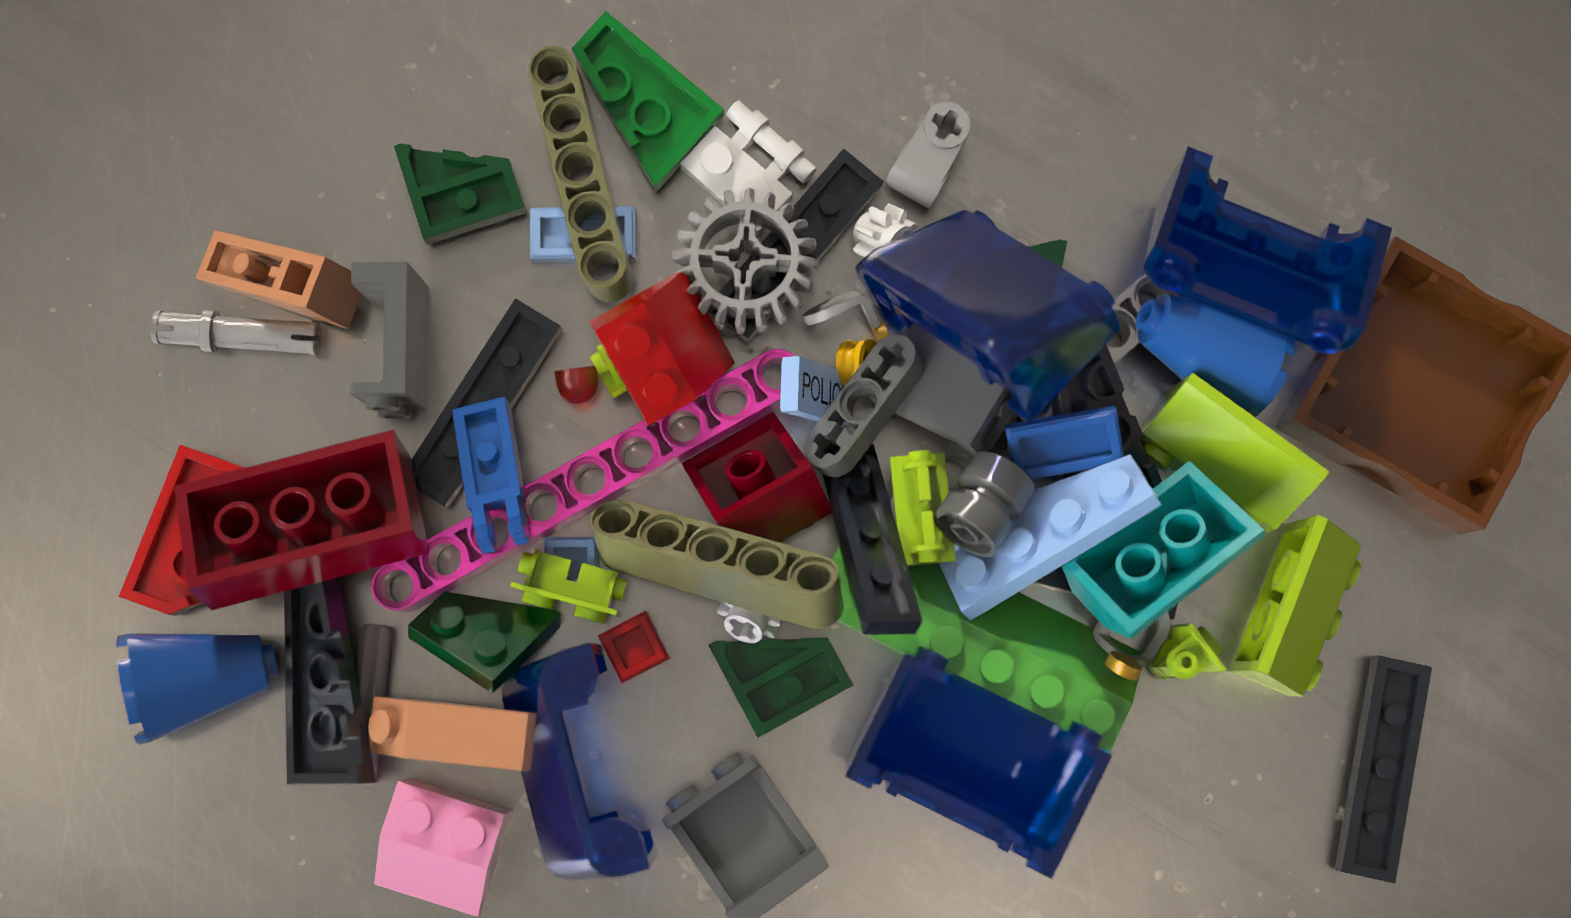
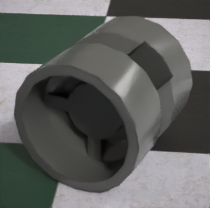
[933,451,1036,557]

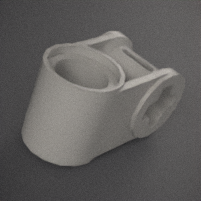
[884,101,971,209]

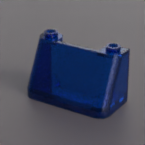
[1143,146,1392,354]
[855,210,1121,422]
[502,642,658,880]
[845,645,1113,879]

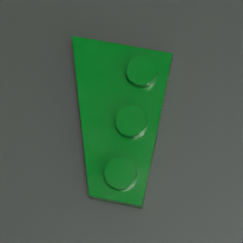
[571,11,725,192]

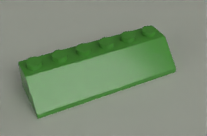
[832,544,1142,753]

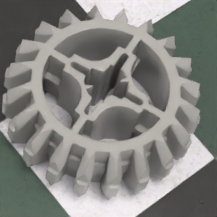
[672,187,818,334]

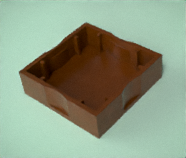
[1275,236,1571,534]

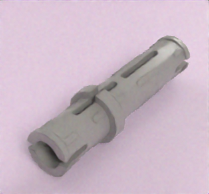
[151,310,321,356]

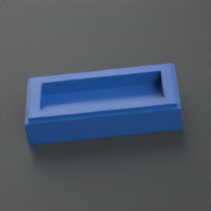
[1004,405,1124,479]

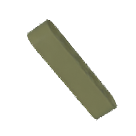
[529,45,634,302]
[590,499,844,629]

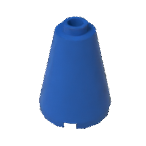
[1135,294,1295,417]
[116,633,279,745]

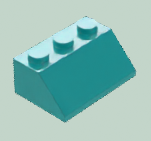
[1062,461,1266,639]

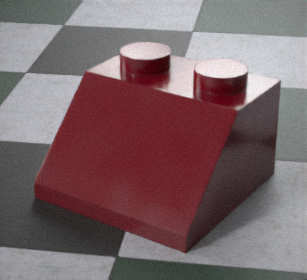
[681,412,832,543]

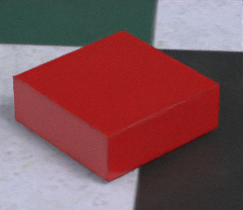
[597,611,671,684]

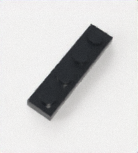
[711,148,884,343]
[411,298,563,508]
[822,443,923,635]
[1334,655,1432,884]

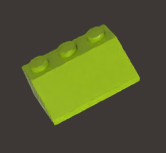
[1140,373,1330,533]
[1228,515,1362,697]

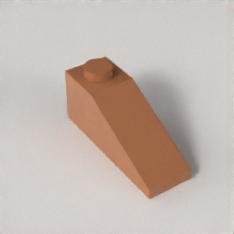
[196,230,362,329]
[368,696,537,771]

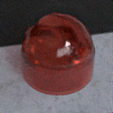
[554,366,599,404]

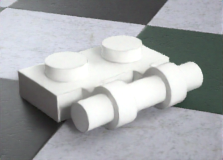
[680,100,817,236]

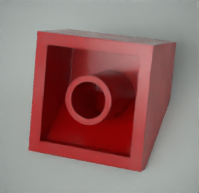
[588,272,735,426]

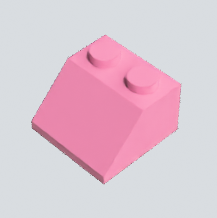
[374,777,514,917]

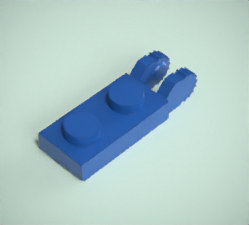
[452,396,530,554]

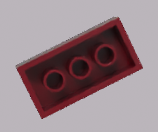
[174,429,429,610]

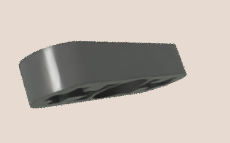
[804,334,925,477]

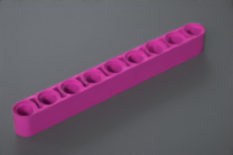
[371,349,795,612]

